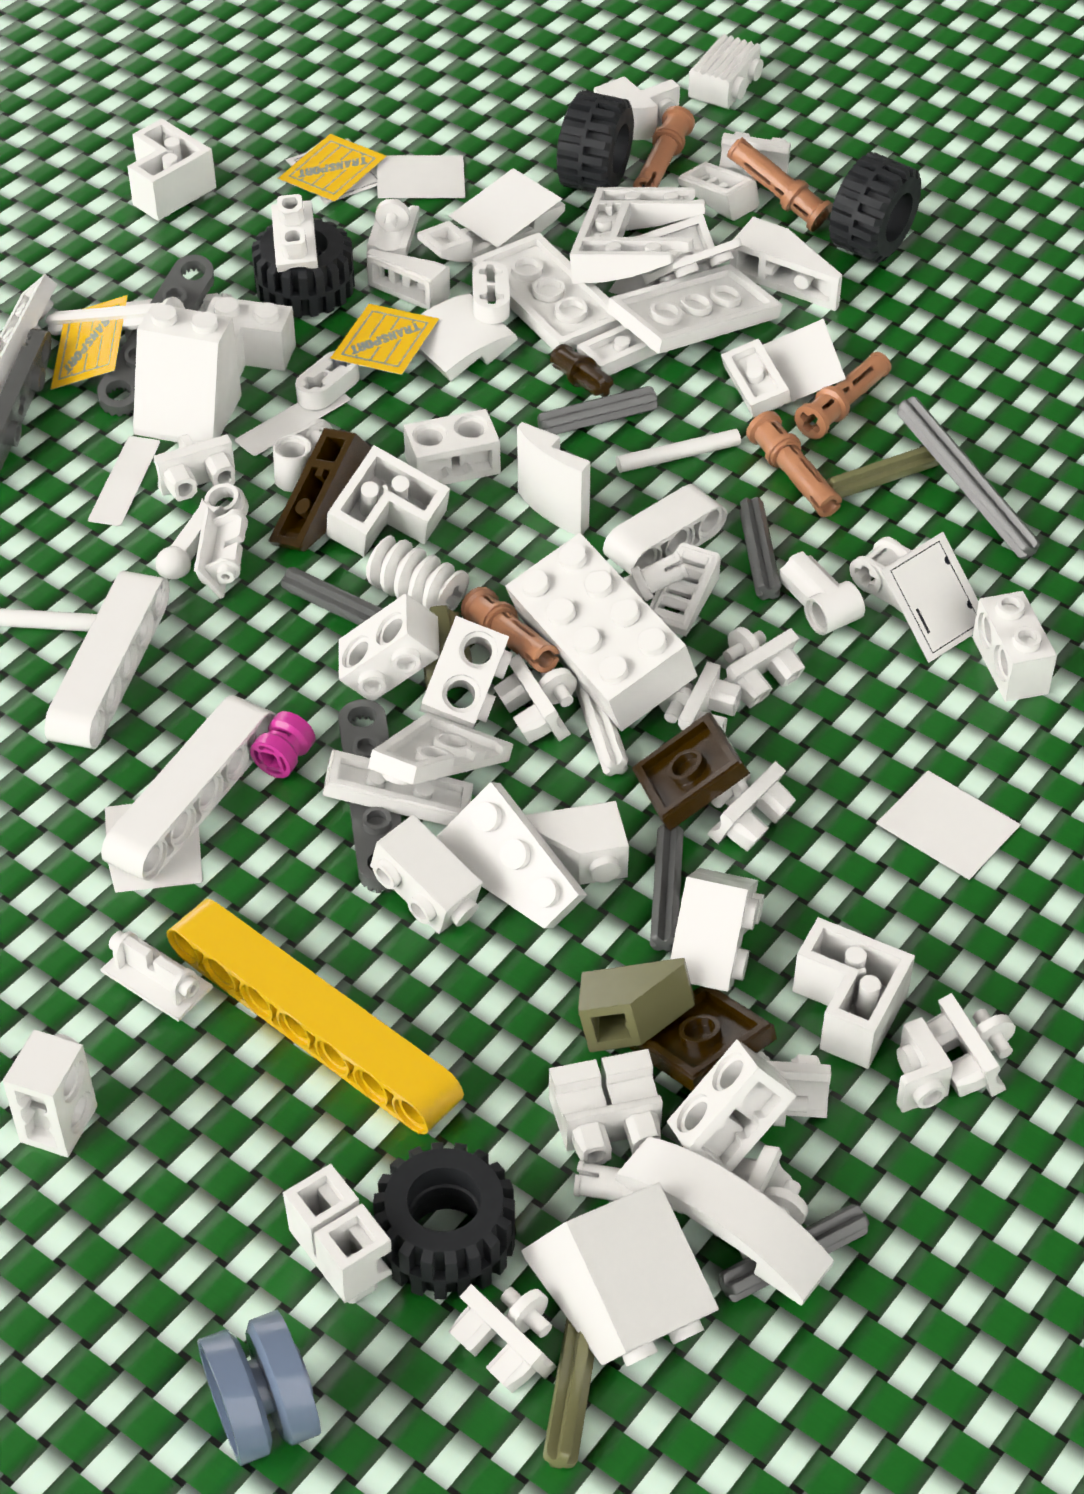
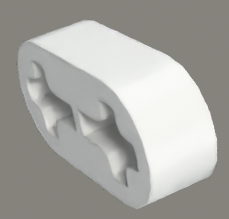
[472,260,510,324]
[295,351,360,410]

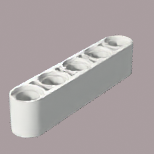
[44,570,170,749]
[101,695,276,881]

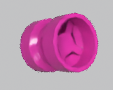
[250,711,316,778]

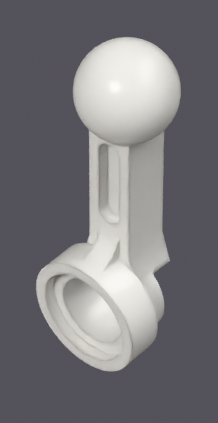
[155,483,249,579]

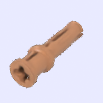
[633,106,695,187]
[727,137,833,232]
[795,352,891,439]
[746,411,842,517]
[460,587,559,673]

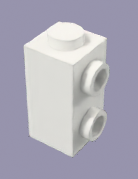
[370,814,483,934]

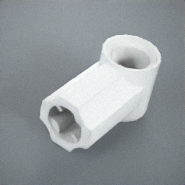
[779,551,865,635]

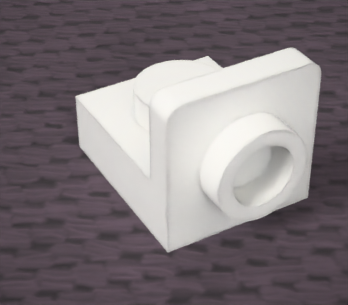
[896,1017,953,1112]

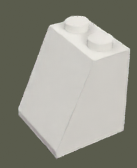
[133,303,242,444]
[521,1182,719,1367]

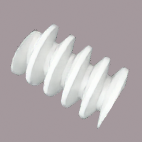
[366,535,469,611]

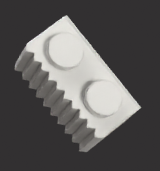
[688,33,763,110]

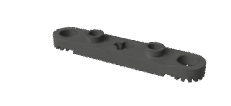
[97,254,215,417]
[0,328,52,472]
[338,699,402,893]

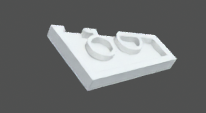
[368,712,513,785]
[436,782,587,928]

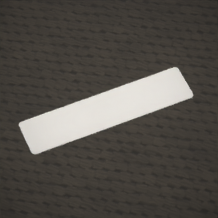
[234,393,351,456]
[88,436,160,526]

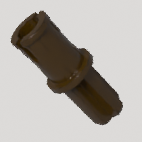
[550,344,614,397]

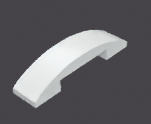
[417,201,565,262]
[615,1136,834,1306]

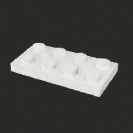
[472,232,622,350]
[607,264,783,354]

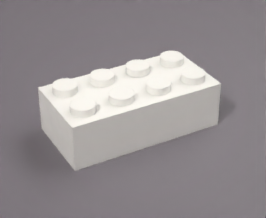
[505,533,697,732]

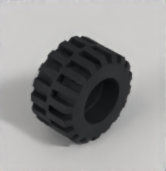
[556,90,634,193]
[829,152,922,263]
[252,218,355,318]
[373,1142,516,1300]

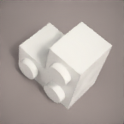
[127,118,216,221]
[206,296,296,377]
[326,445,450,557]
[670,868,764,992]
[793,917,915,1069]

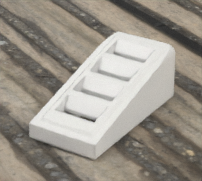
[678,161,759,221]
[366,249,450,310]
[650,543,721,636]

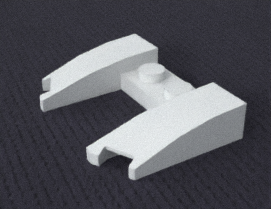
[570,187,705,284]

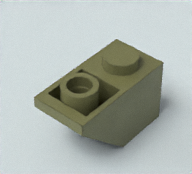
[578,958,695,1052]

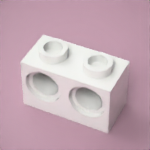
[403,409,501,485]
[972,591,1057,702]
[339,593,440,701]
[420,616,513,729]
[3,1029,97,1158]
[667,1040,797,1172]

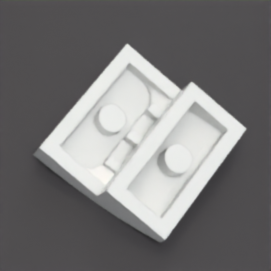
[418,293,518,382]
[517,422,590,535]

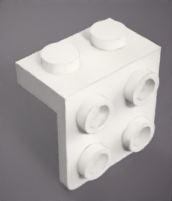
[636,214,742,285]

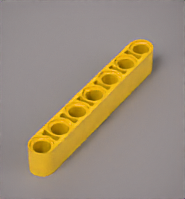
[166,898,464,1135]

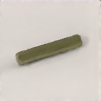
[826,446,940,498]
[543,1317,595,1469]

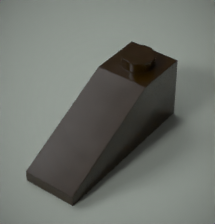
[268,428,371,552]

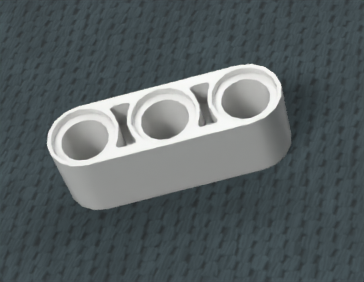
[603,484,727,574]

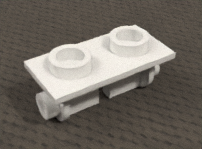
[194,507,248,599]
[101,931,213,1022]

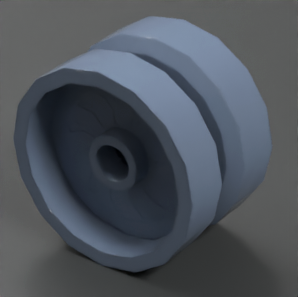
[197,1310,321,1466]

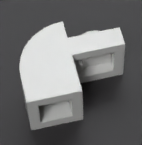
[594,76,680,140]

